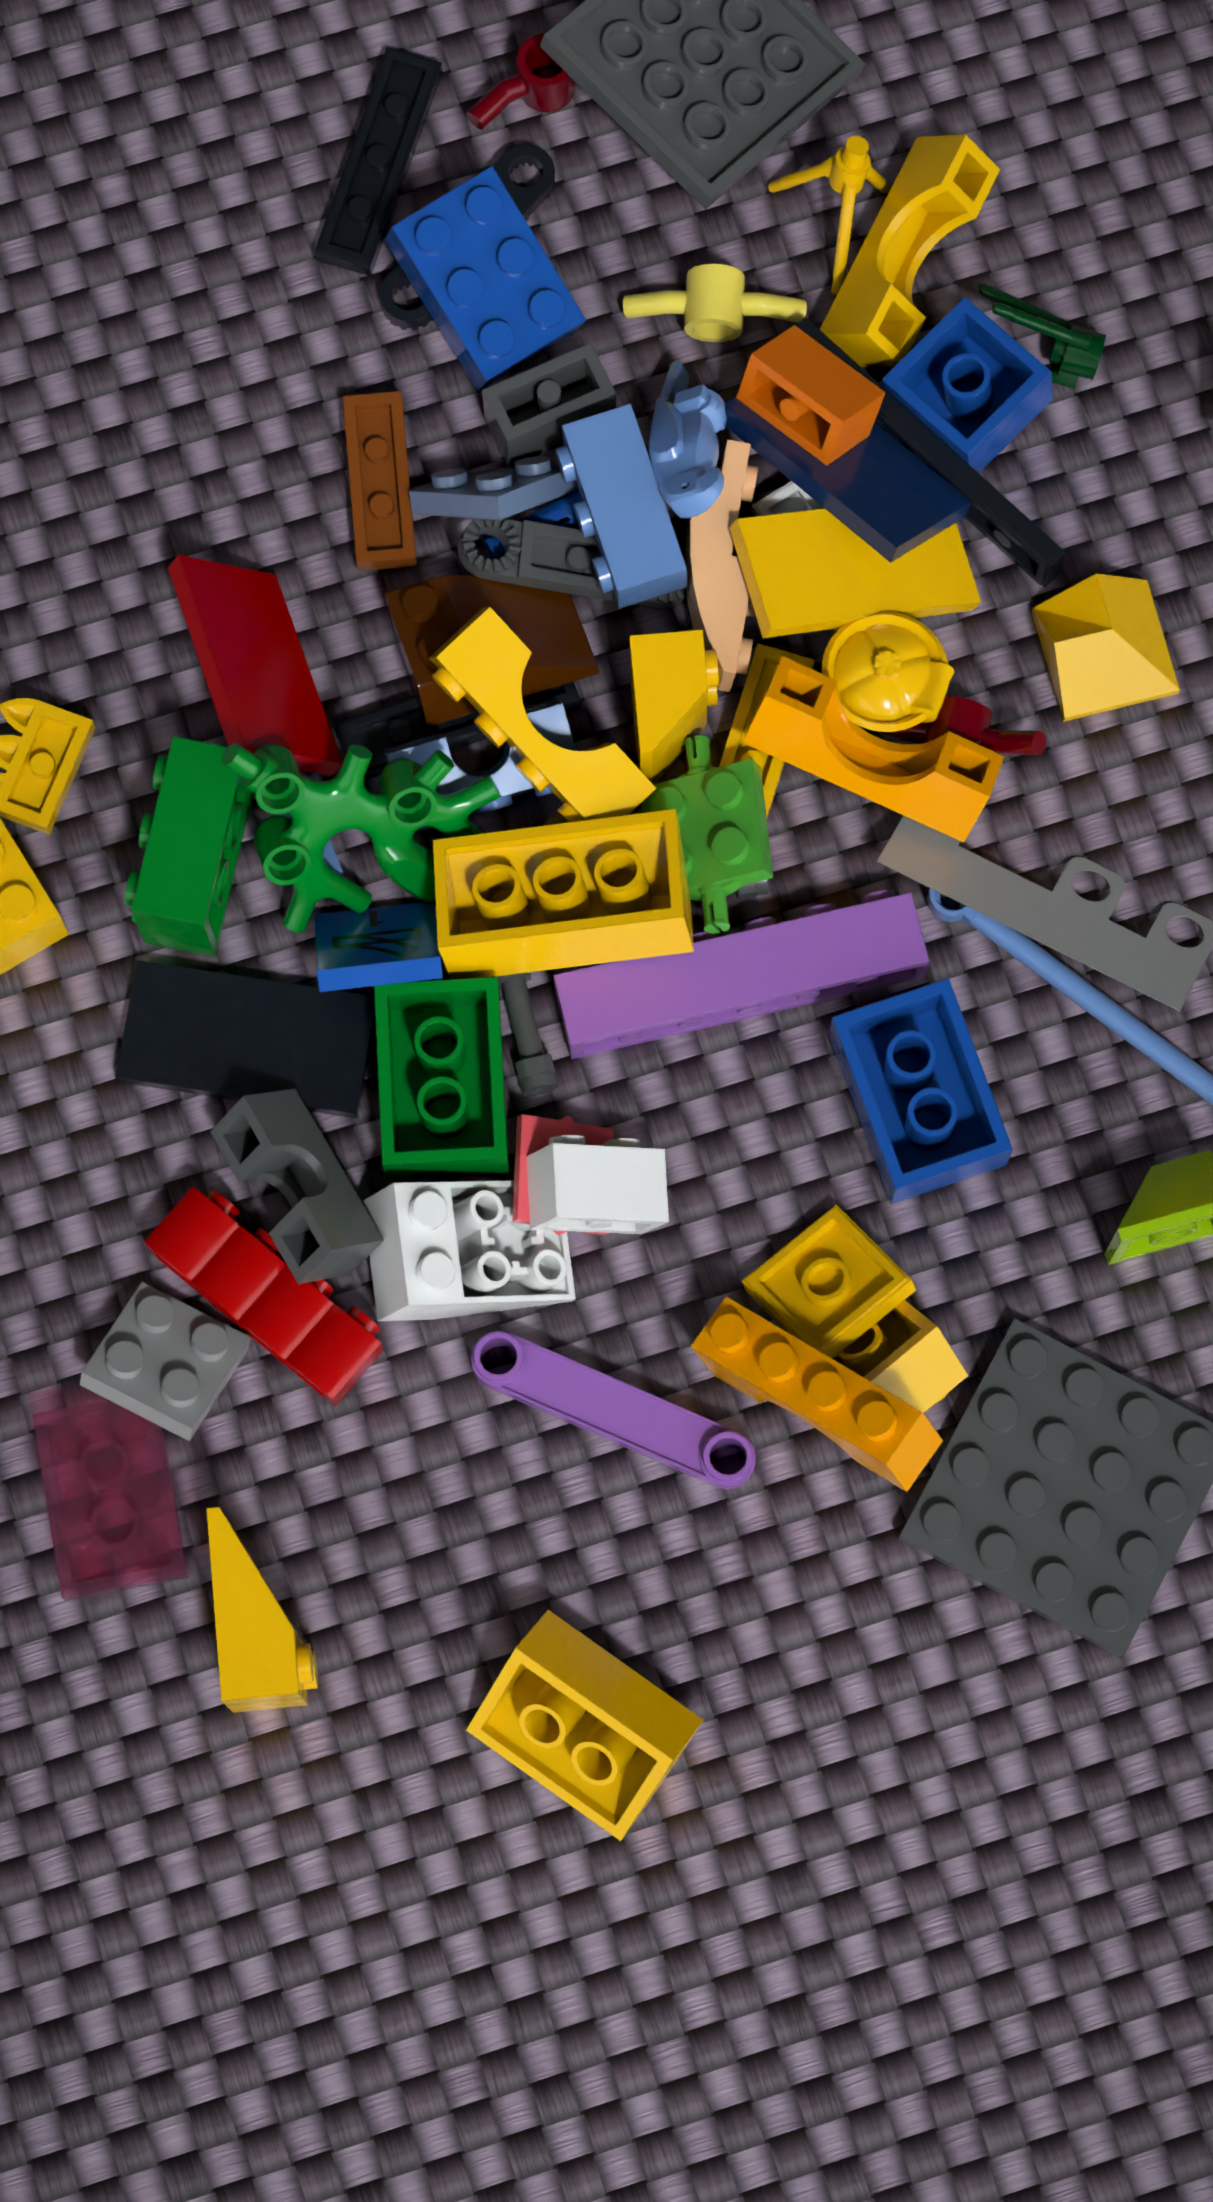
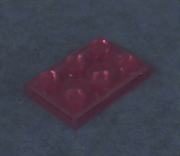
[32,1400,189,1601]

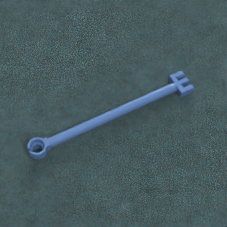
[927,888,1213,1106]

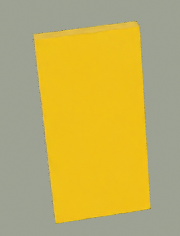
[729,508,981,638]

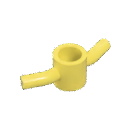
[623,264,807,342]

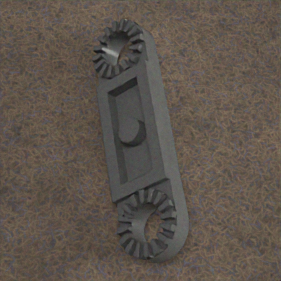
[458,518,687,610]

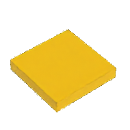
[741,1205,916,1359]

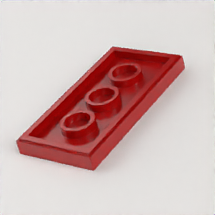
[168,555,342,776]

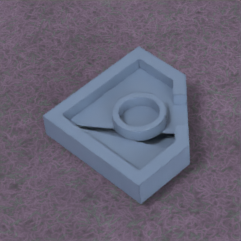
[409,456,579,520]

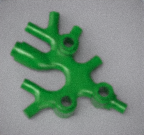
[222,743,501,933]

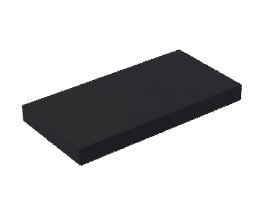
[115,960,376,1119]

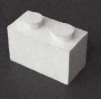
[526,1135,669,1234]

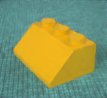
[466,1610,703,1841]

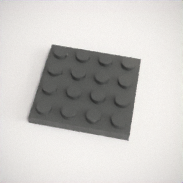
[540,0,866,210]
[898,1318,1213,1658]

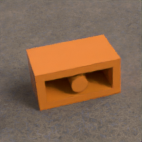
[736,325,886,466]

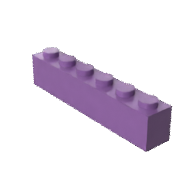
[554,890,930,1060]

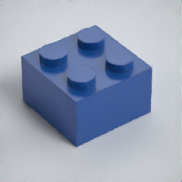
[882,297,1053,473]

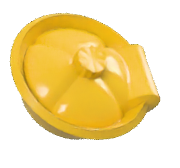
[822,611,955,732]

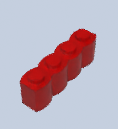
[144,1186,384,1407]

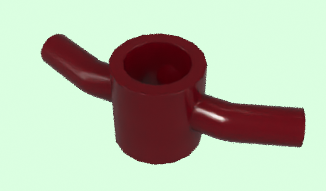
[466,33,576,130]
[865,696,1046,755]

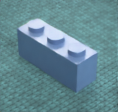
[555,404,687,609]

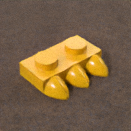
[0,698,96,835]

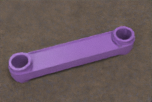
[471,1331,756,1490]

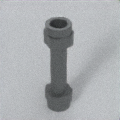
[496,972,558,1096]

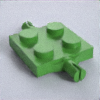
[641,735,773,934]

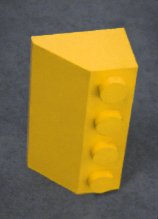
[433,809,694,980]

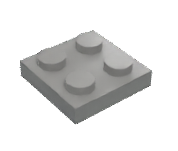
[79,1282,251,1441]

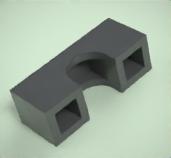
[210,1089,384,1284]

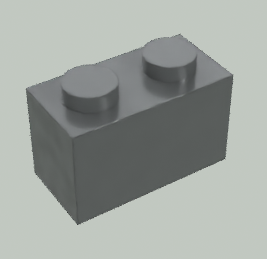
[482,343,616,467]

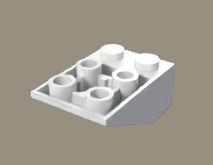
[363,1181,576,1321]

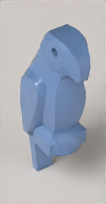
[648,360,727,518]

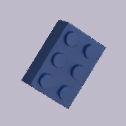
[385,166,586,392]
[829,978,1013,1204]

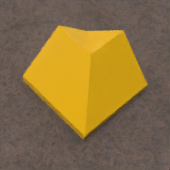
[1032,573,1180,722]

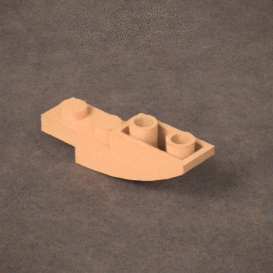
[685,439,758,692]

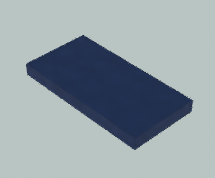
[725,397,972,563]

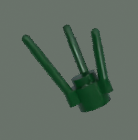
[979,284,1106,389]

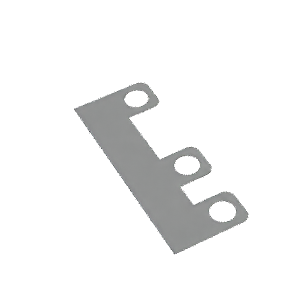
[877,815,1213,1011]

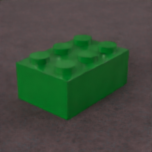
[125,736,254,957]
[374,977,509,1181]

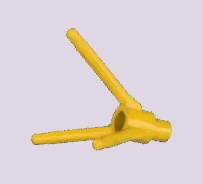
[768,136,891,296]

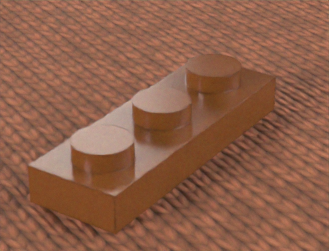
[343,391,417,571]

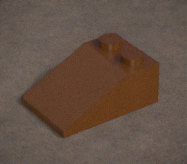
[384,575,599,727]

